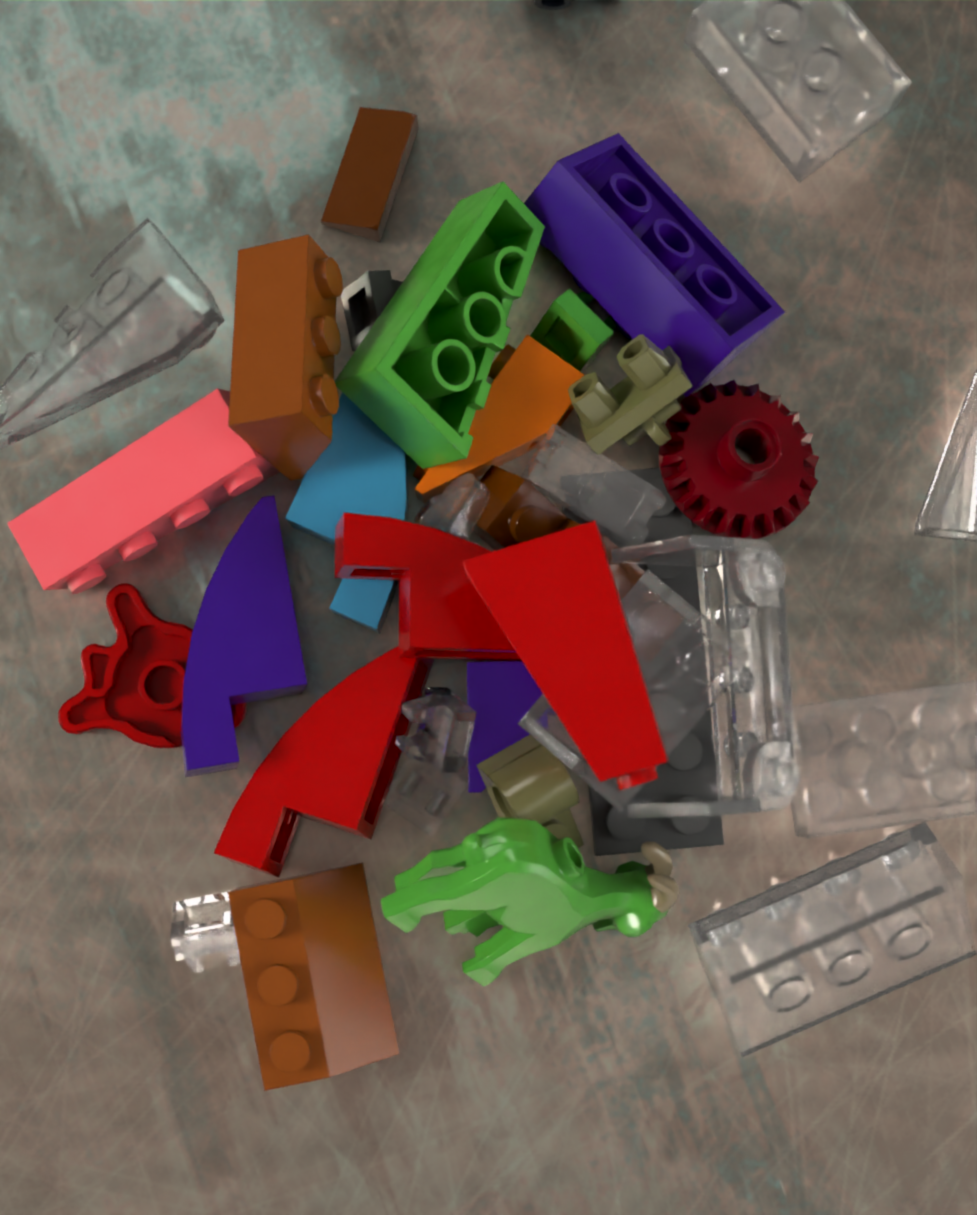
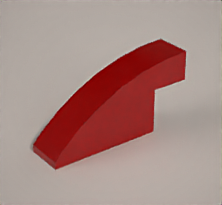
[335,512,522,661]
[214,646,434,878]

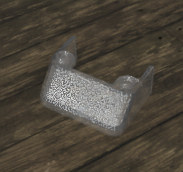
[611,535,799,818]

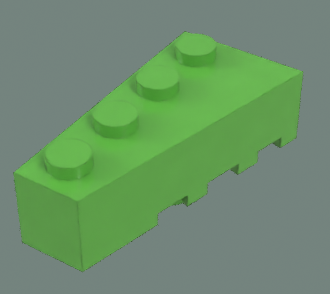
[334,181,545,469]

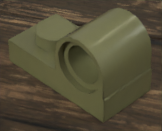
[477,733,584,848]

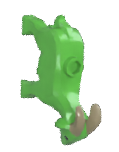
[381,817,680,987]

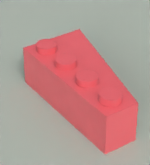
[7,388,280,594]

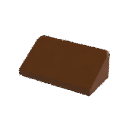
[321,107,419,243]

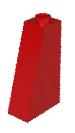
[462,520,669,790]

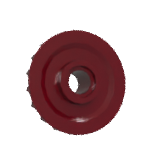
[658,380,819,540]

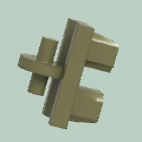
[568,335,693,456]

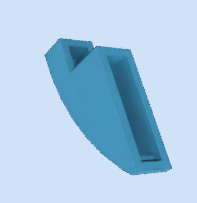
[285,392,409,634]

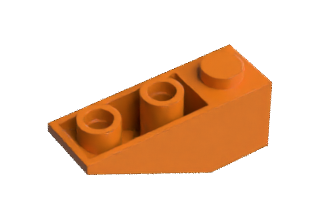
[413,334,584,504]

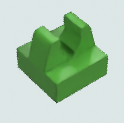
[530,288,616,373]

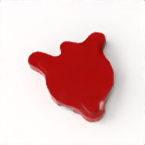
[58,583,247,748]

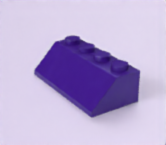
[524,133,785,397]

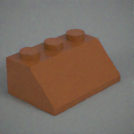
[228,234,343,481]
[228,862,399,1091]

